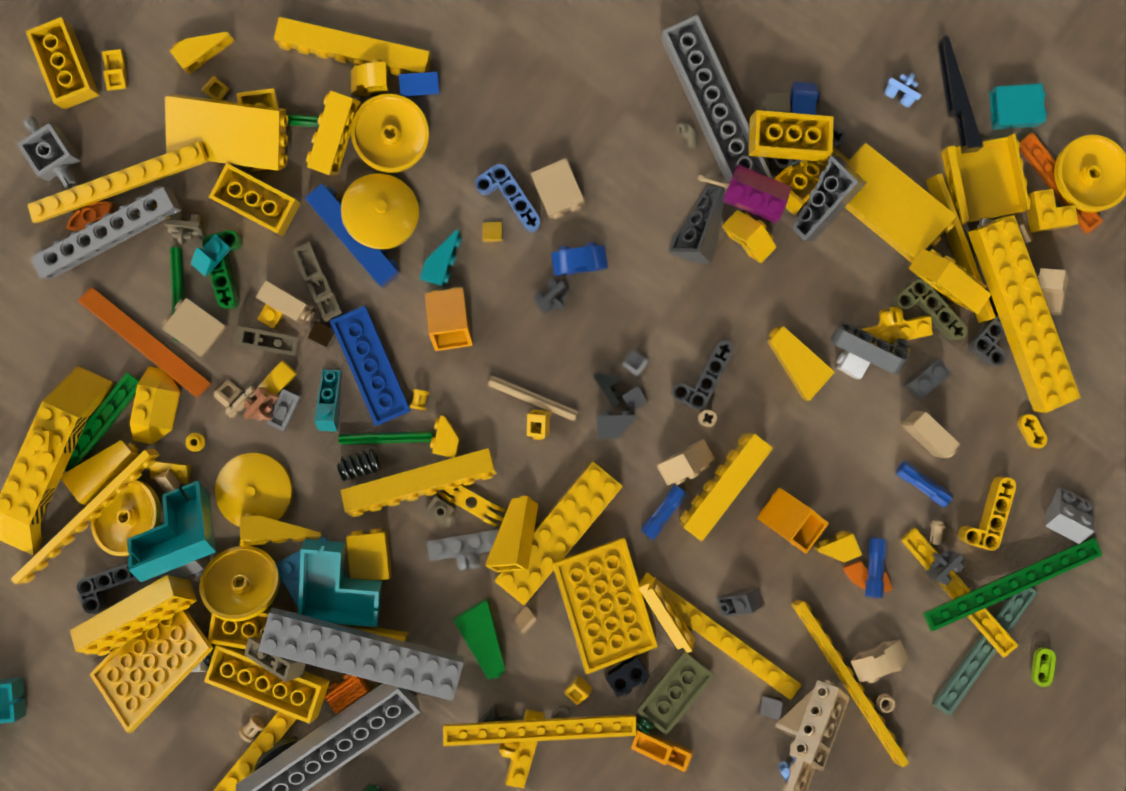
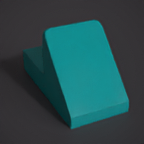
[190,234,232,277]

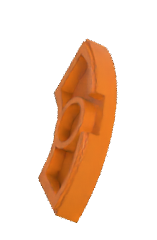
[66,201,115,231]
[842,560,893,592]

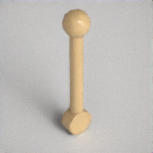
[697,175,729,190]

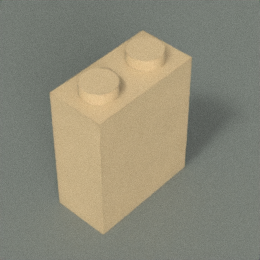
[531,158,584,220]
[256,280,315,324]
[162,298,227,357]
[901,411,960,458]

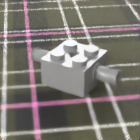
[17,117,81,188]

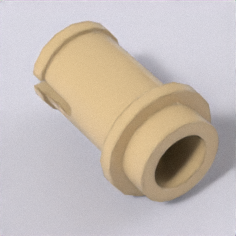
[929,520,945,545]

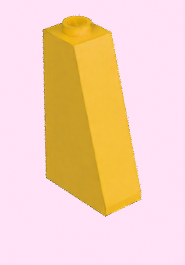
[767,326,835,401]
[61,440,139,506]
[485,495,538,572]

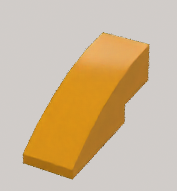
[631,730,694,772]

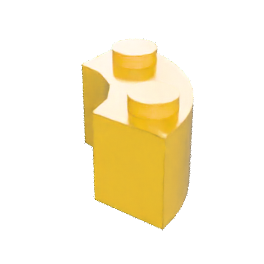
[350,59,388,96]

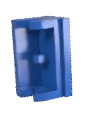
[398,72,441,96]

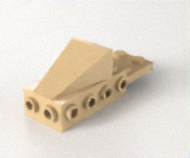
[775,680,850,791]

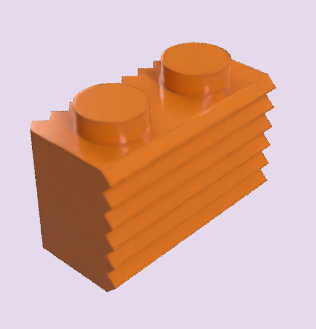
[325,674,371,715]

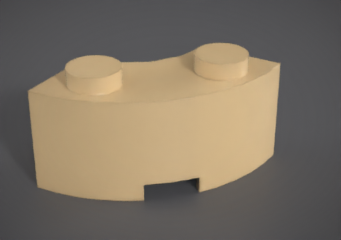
[851,639,909,683]

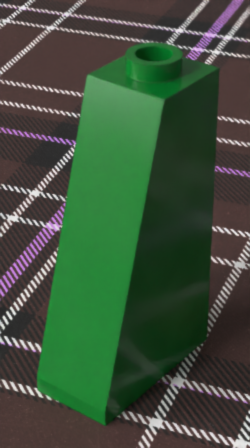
[453,597,506,680]

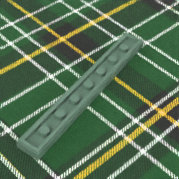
[932,587,1038,716]

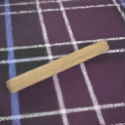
[488,376,578,421]

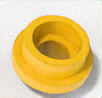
[186,433,206,452]

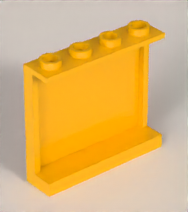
[941,133,1031,225]

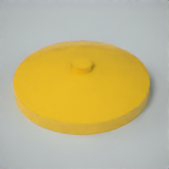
[351,94,429,173]
[1054,135,1126,212]
[341,174,419,249]
[215,453,293,527]
[91,480,161,556]
[199,546,280,622]

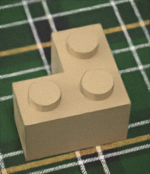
[1036,268,1069,315]
[656,439,715,485]

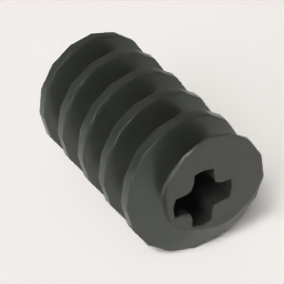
[337,449,381,482]

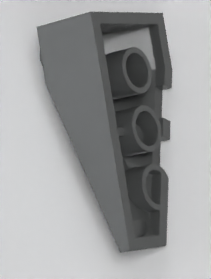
[668,185,725,263]

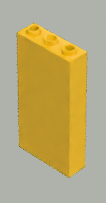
[165,94,288,171]
[844,143,957,263]

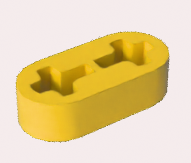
[1017,414,1047,448]

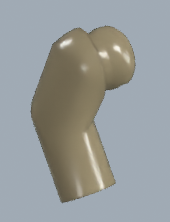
[676,123,697,149]

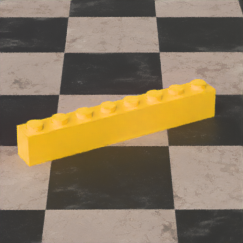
[274,17,432,76]
[340,448,497,517]

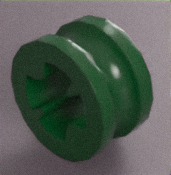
[636,716,655,734]

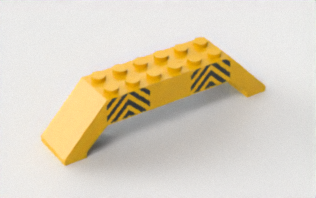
[0,366,114,556]

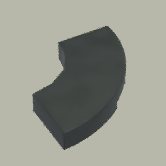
[254,736,298,771]

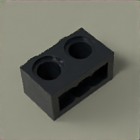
[605,655,650,698]

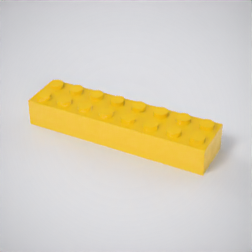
[494,460,623,605]

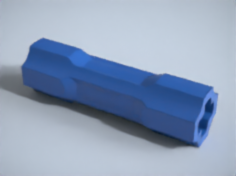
[895,461,954,507]
[641,485,688,540]
[865,538,888,599]

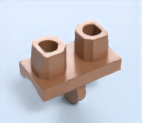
[243,387,279,421]

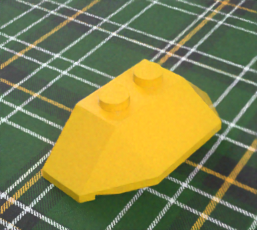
[130,366,181,444]

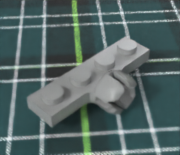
[427,529,499,571]

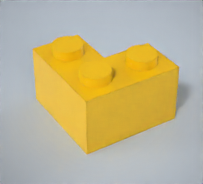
[1027,189,1078,233]
[722,210,777,263]

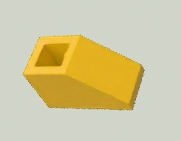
[430,415,461,458]
[813,530,862,563]

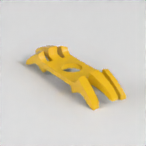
[438,484,506,527]

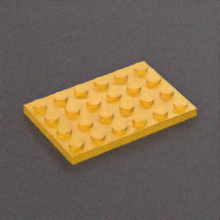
[552,537,658,674]
[89,610,214,733]

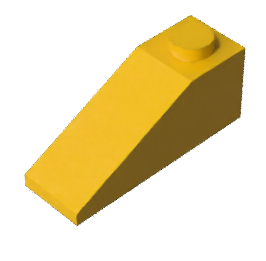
[169,32,235,75]

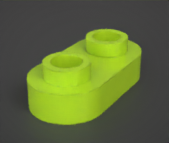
[1031,647,1056,687]

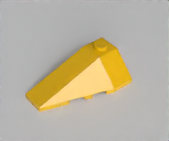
[240,513,321,546]

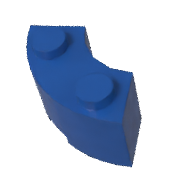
[790,82,820,115]
[551,242,608,276]

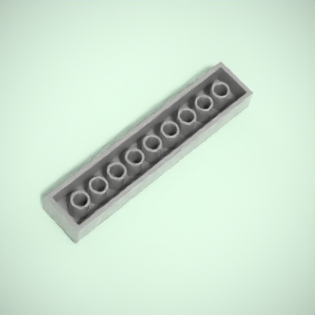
[660,15,773,211]
[258,608,464,701]
[236,683,420,791]

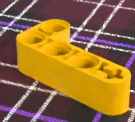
[958,476,1016,551]

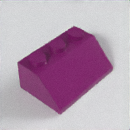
[722,164,792,223]

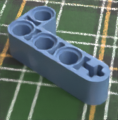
[475,164,540,233]

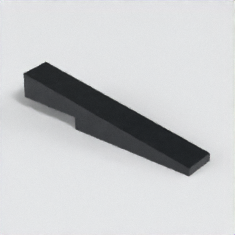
[937,36,984,154]

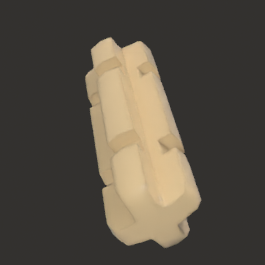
[225,386,256,418]

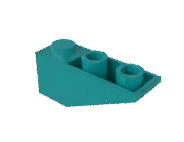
[419,230,462,288]
[314,369,342,432]

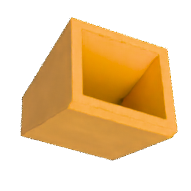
[425,287,473,351]
[757,487,829,554]

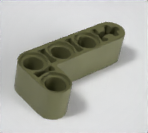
[892,279,968,341]

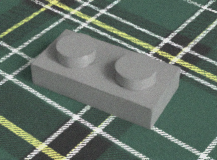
[266,389,301,432]

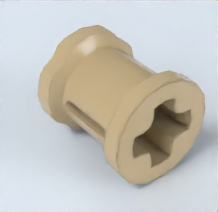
[697,410,717,427]
[238,716,265,742]

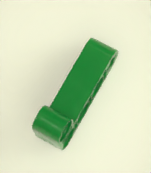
[202,230,243,310]

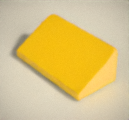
[149,460,192,484]

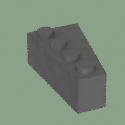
[792,155,867,241]

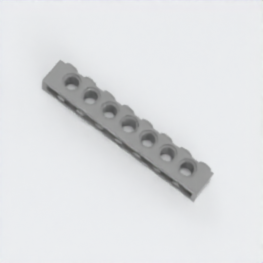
[30,186,182,280]

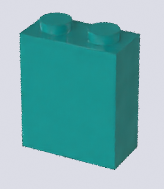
[989,83,1047,130]

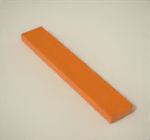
[1019,132,1103,234]

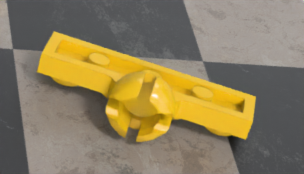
[862,307,933,344]
[499,709,546,788]

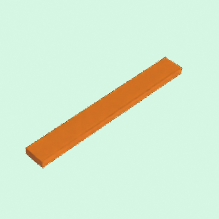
[78,287,211,399]

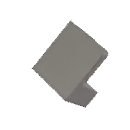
[621,350,649,376]

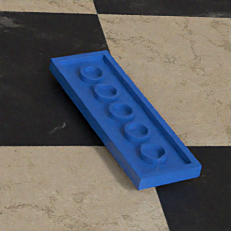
[330,306,411,426]

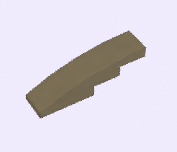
[293,242,343,322]

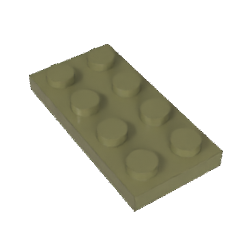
[636,650,715,735]

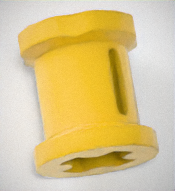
[409,389,430,410]

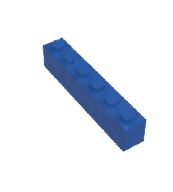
[305,183,400,288]

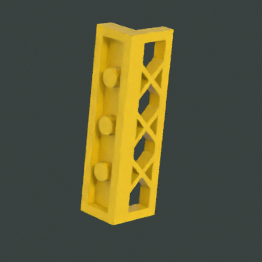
[638,577,695,653]

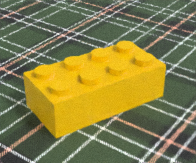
[25,17,100,110]
[306,90,361,175]
[748,110,834,162]
[209,163,301,237]
[908,249,992,314]

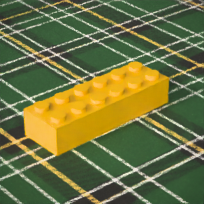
[679,432,773,542]
[70,575,197,656]
[204,644,330,723]

